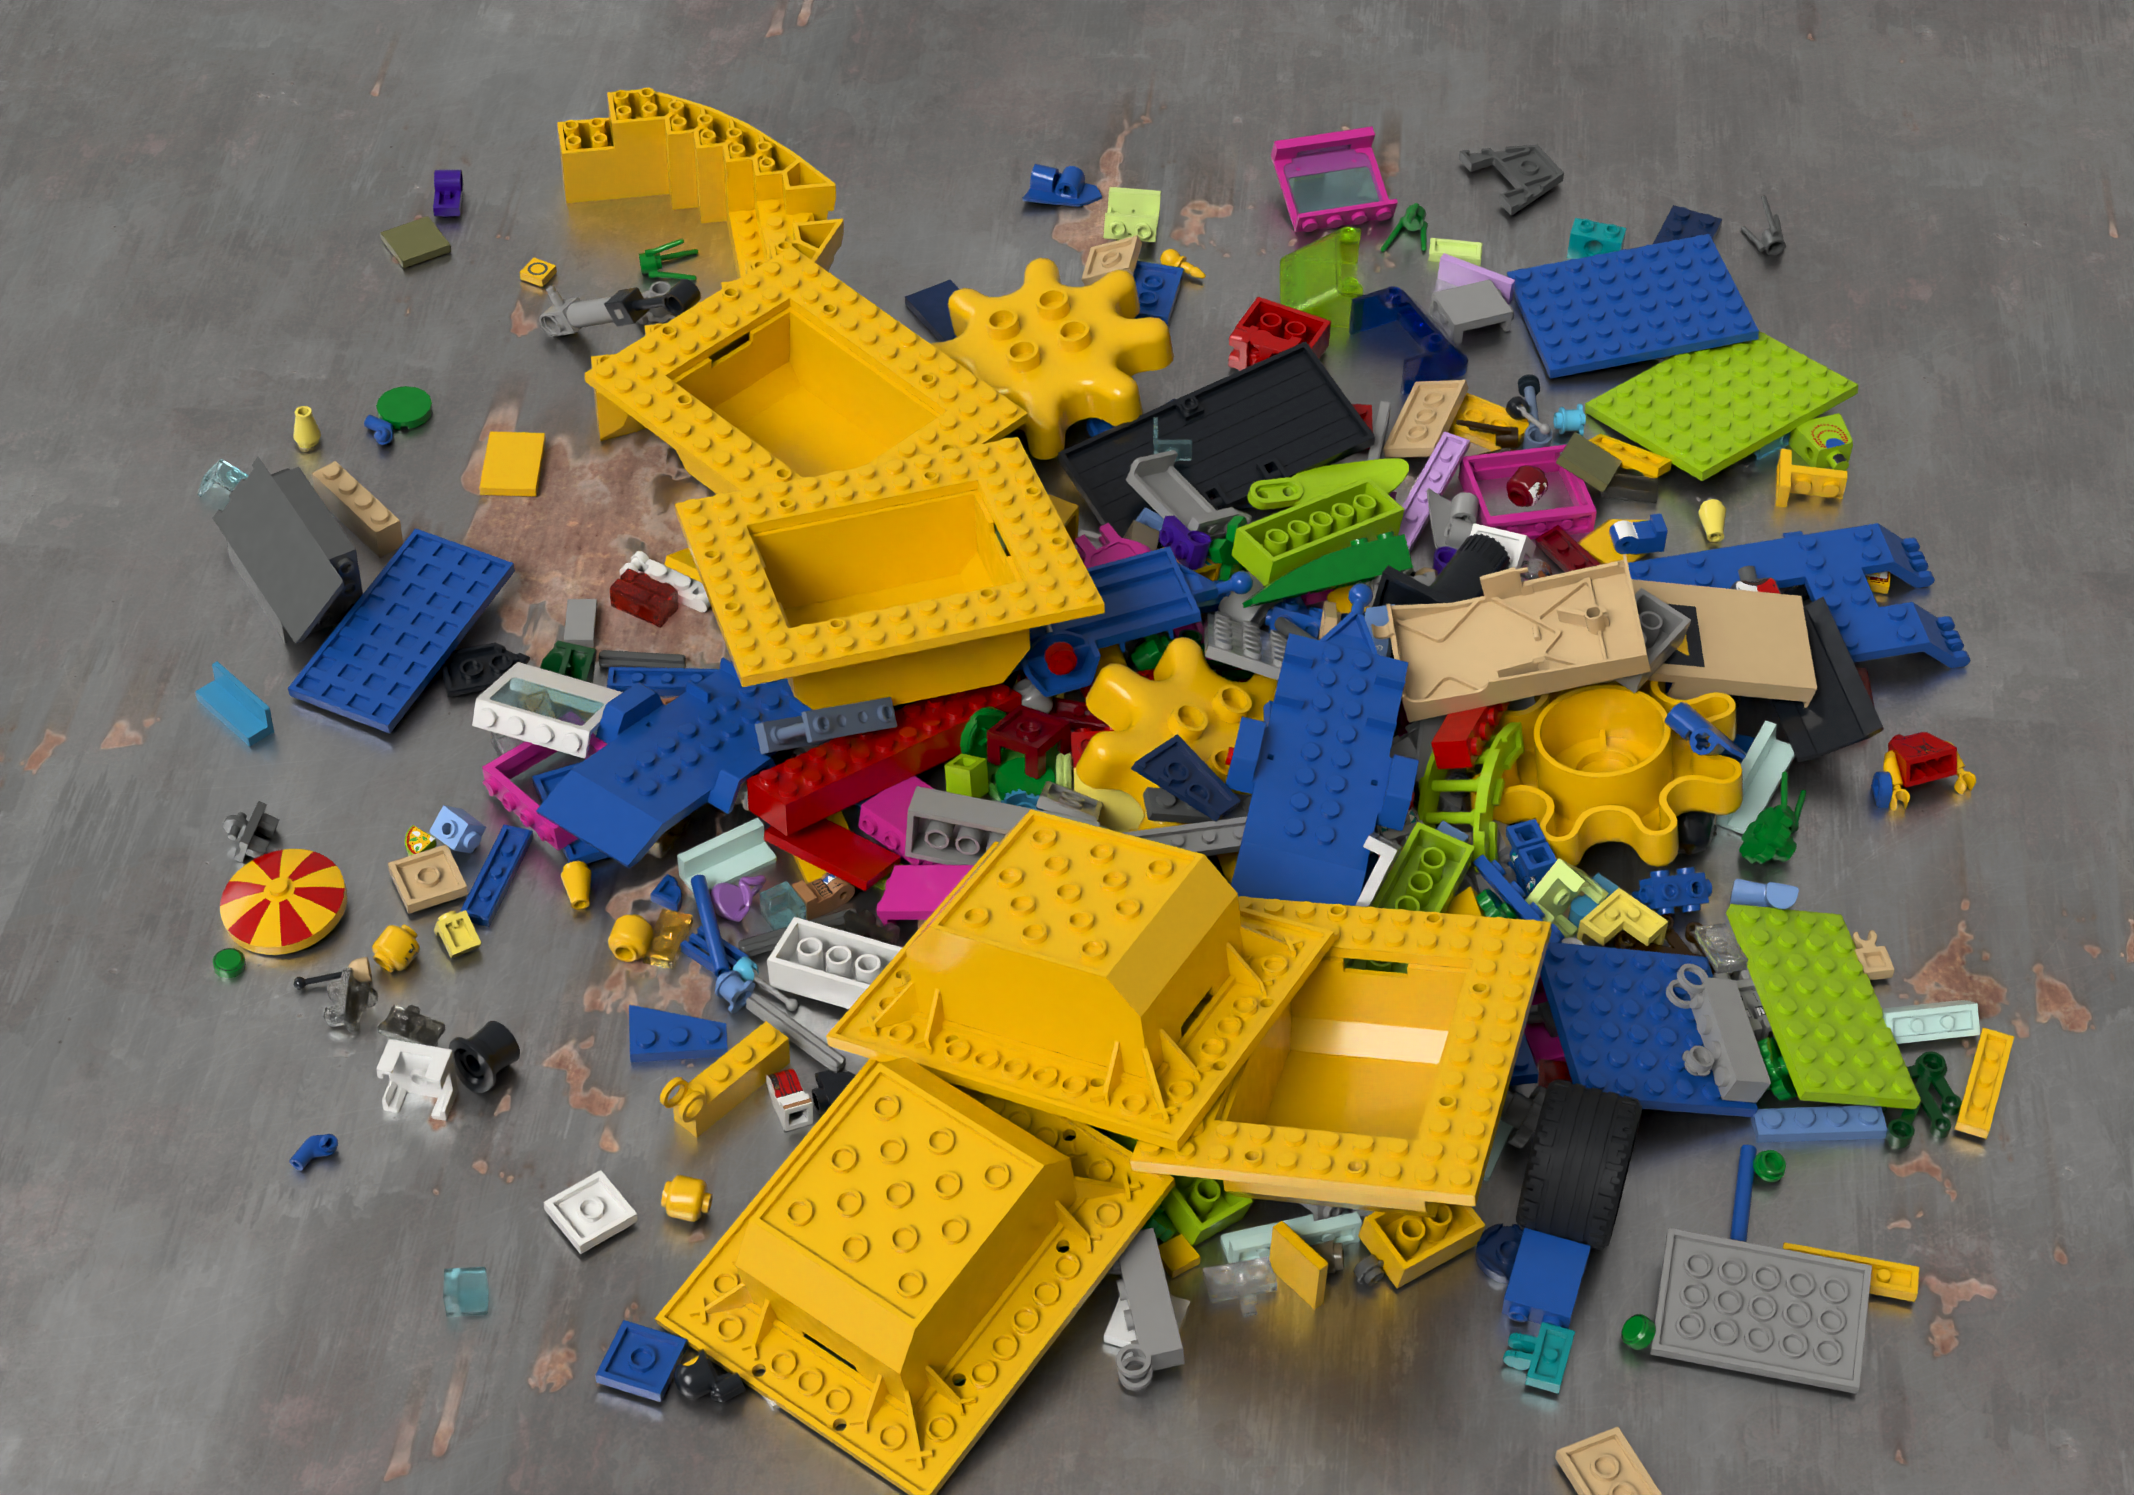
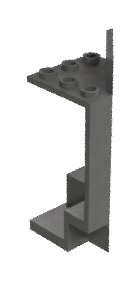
[213,457,363,644]

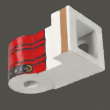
[766,1068,813,1132]

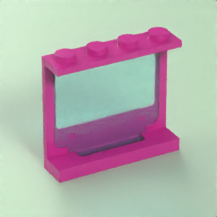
[1271,127,1398,232]

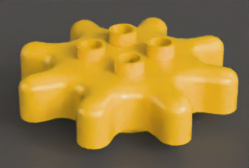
[930,258,1174,460]
[1076,637,1278,882]
[1470,680,1743,867]

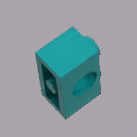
[1567,218,1627,259]

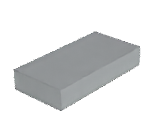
[564,599,597,647]

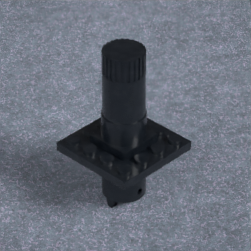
[1372,534,1510,704]

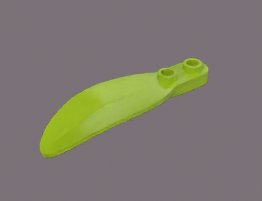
[1247,458,1409,510]

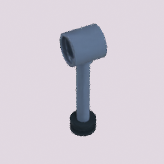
[1518,374,1552,450]

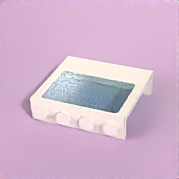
[472,662,623,759]

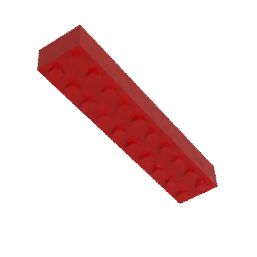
[747,683,1022,836]

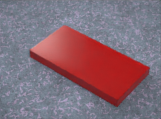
[763,818,901,891]

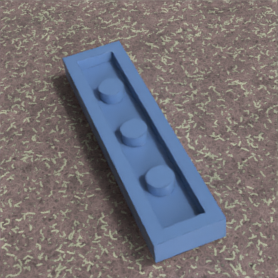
[1751,1105,1887,1143]

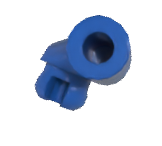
[364,415,394,445]
[289,1134,338,1171]

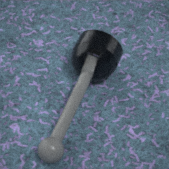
[1506,396,1551,435]

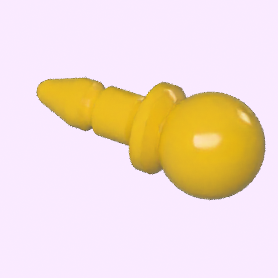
[1160,249,1206,279]

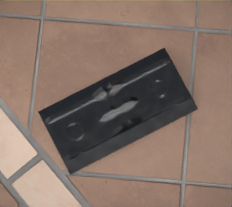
[1771,597,1884,762]

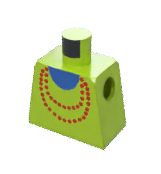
[1789,413,1853,471]

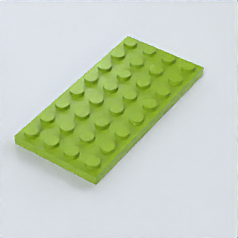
[1726,904,1921,1109]

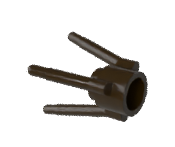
[1456,420,1518,455]

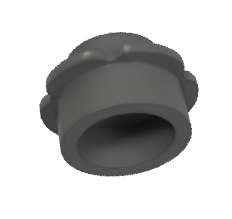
[1353,1255,1385,1286]

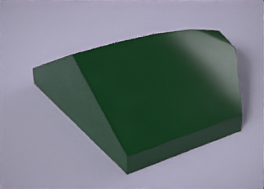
[540,641,597,700]

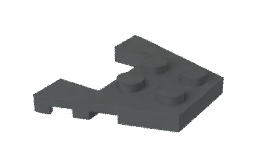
[1459,144,1564,215]

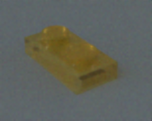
[642,909,693,969]

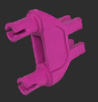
[1075,522,1151,569]

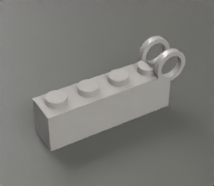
[1666,964,1771,1103]
[1112,1228,1185,1391]

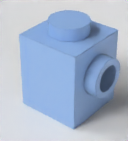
[429,805,487,854]

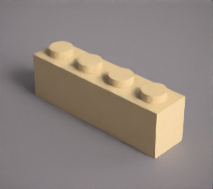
[312,461,403,558]

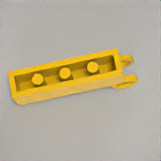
[659,1021,790,1138]

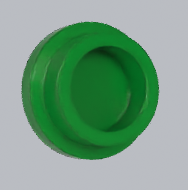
[1753,1150,1786,1182]

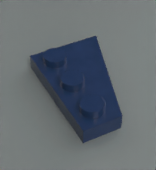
[1131,734,1241,821]

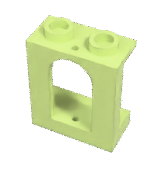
[1104,187,1161,242]

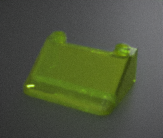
[1279,227,1363,328]

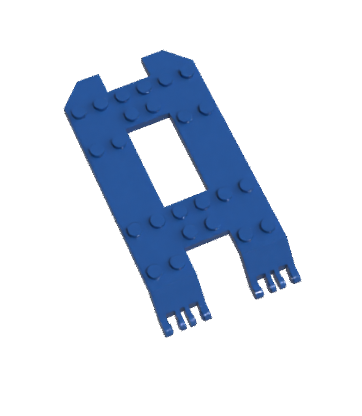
[1628,523,1970,693]

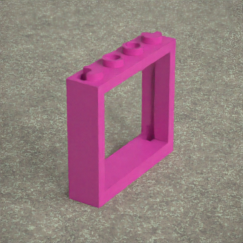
[1458,444,1597,540]
[482,714,607,851]

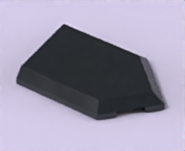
[440,642,530,697]

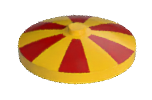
[220,849,348,955]

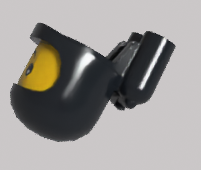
[674,1348,746,1403]

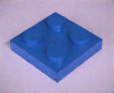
[595,1320,688,1402]

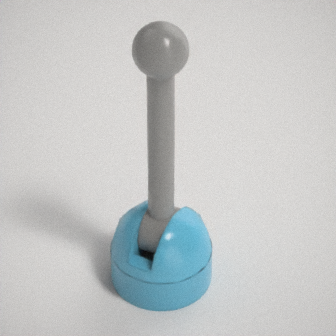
[732,956,799,1011]

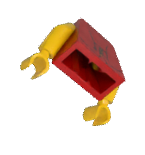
[1883,732,1976,811]

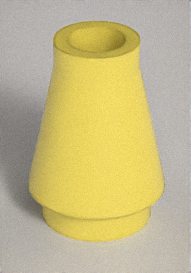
[293,406,321,448]
[1698,499,1726,543]

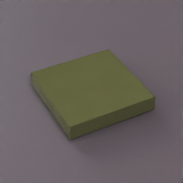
[380,216,451,268]
[1556,432,1622,492]

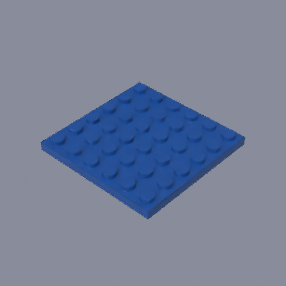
[1540,942,1758,1118]

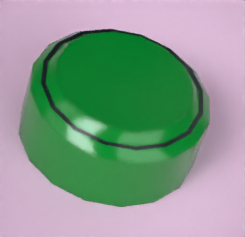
[213,948,246,978]
[1621,1314,1656,1350]

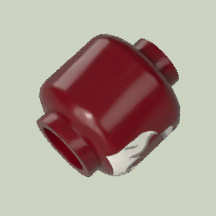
[1506,465,1548,507]

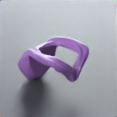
[710,875,767,922]

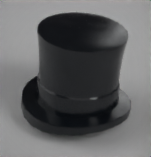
[449,1021,520,1093]

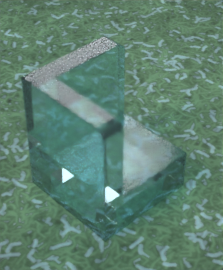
[759,881,806,930]
[443,1267,489,1317]

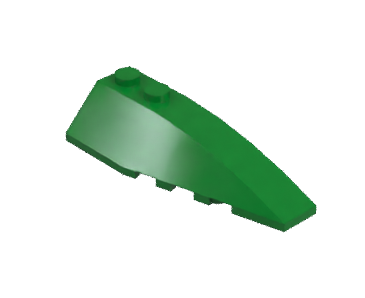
[1242,531,1413,608]

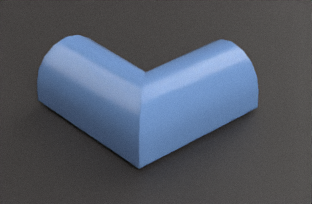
[1730,879,1799,910]

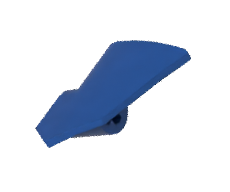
[1022,164,1102,207]
[1665,702,1746,759]

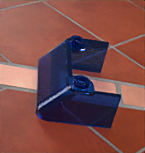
[1349,286,1468,395]

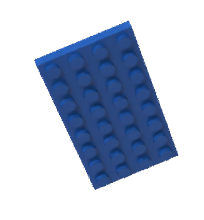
[288,528,515,733]

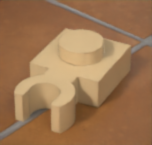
[1852,930,1895,980]

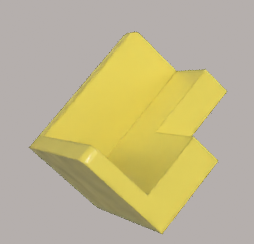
[1577,888,1668,946]

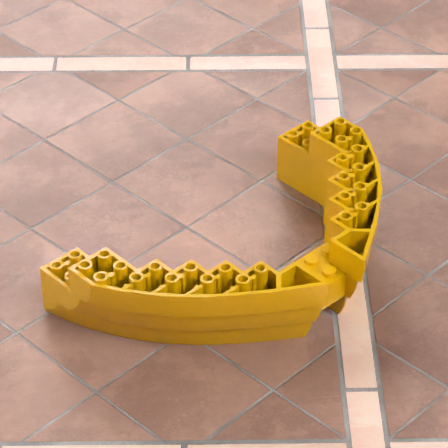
[557,87,844,441]

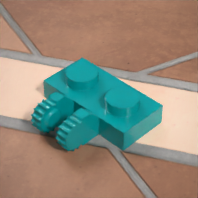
[1503,1322,1575,1394]

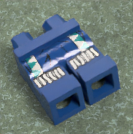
[1506,819,1557,900]

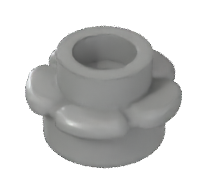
[1682,1046,1714,1076]

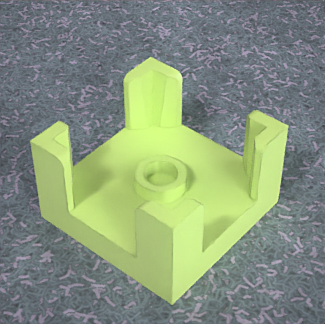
[1525,858,1609,938]

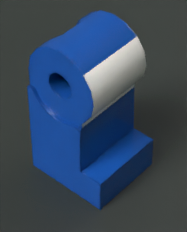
[1609,514,1668,554]

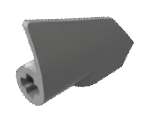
[1426,488,1479,550]

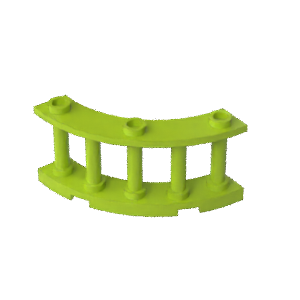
[1418,722,1524,872]

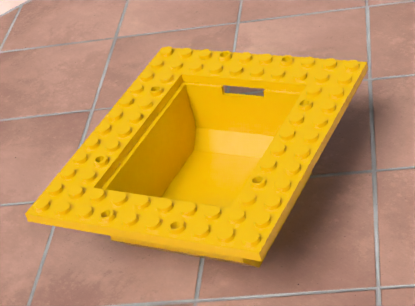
[585,246,1028,494]
[675,437,1105,710]
[826,809,1335,1152]
[1130,896,1552,1218]
[655,1057,1176,1495]

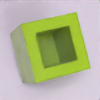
[944,753,989,798]

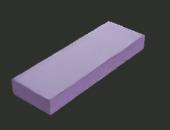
[1437,253,1515,305]

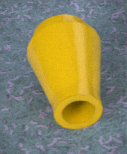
[561,861,592,910]

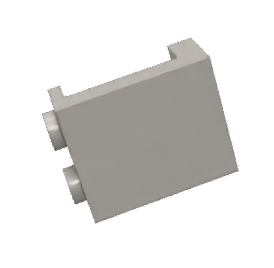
[1430,279,1514,345]

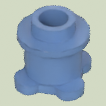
[715,970,756,1014]

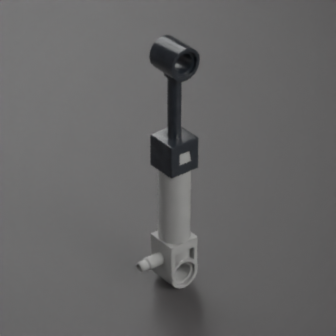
[539,279,701,337]

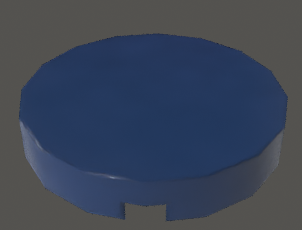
[1475,1223,1524,1284]

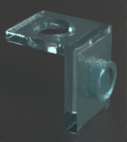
[1153,417,1192,462]
[197,459,249,497]

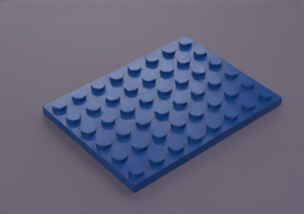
[1507,234,1759,379]

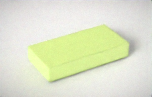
[1428,238,1483,266]

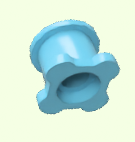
[1553,404,1586,436]

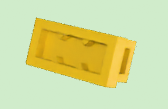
[1775,449,1847,507]

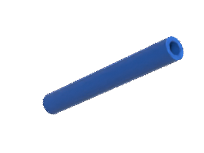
[691,875,730,977]
[1730,1144,1757,1242]

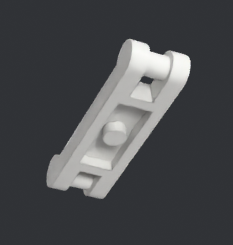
[619,551,711,612]

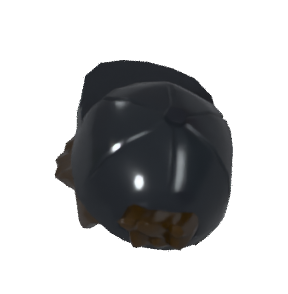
[1676,811,1717,855]

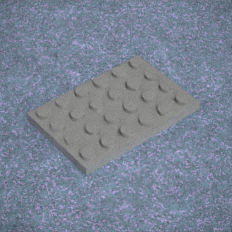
[1204,611,1287,680]
[1650,1228,1872,1394]

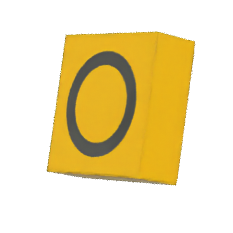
[519,258,557,287]

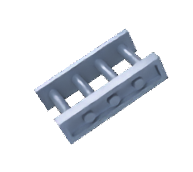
[755,697,897,754]

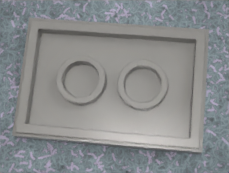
[1036,781,1103,822]

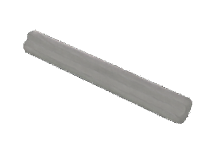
[746,993,846,1073]

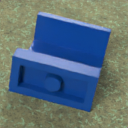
[1502,1228,1591,1329]

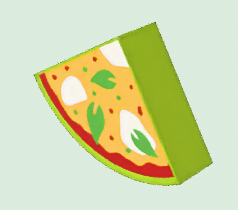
[405,825,437,856]

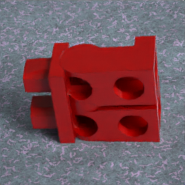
[1228,325,1302,371]

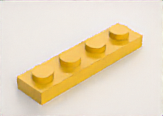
[1955,1027,2014,1139]
[1782,1242,1919,1302]

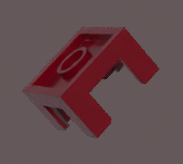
[987,705,1071,779]

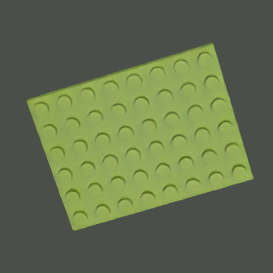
[1585,331,1858,481]

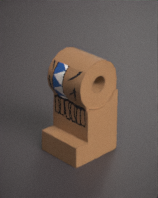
[792,872,855,921]

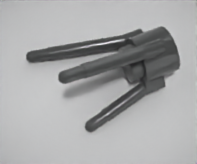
[1741,195,1786,256]

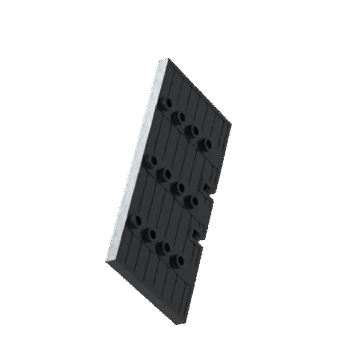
[1058,341,1375,538]

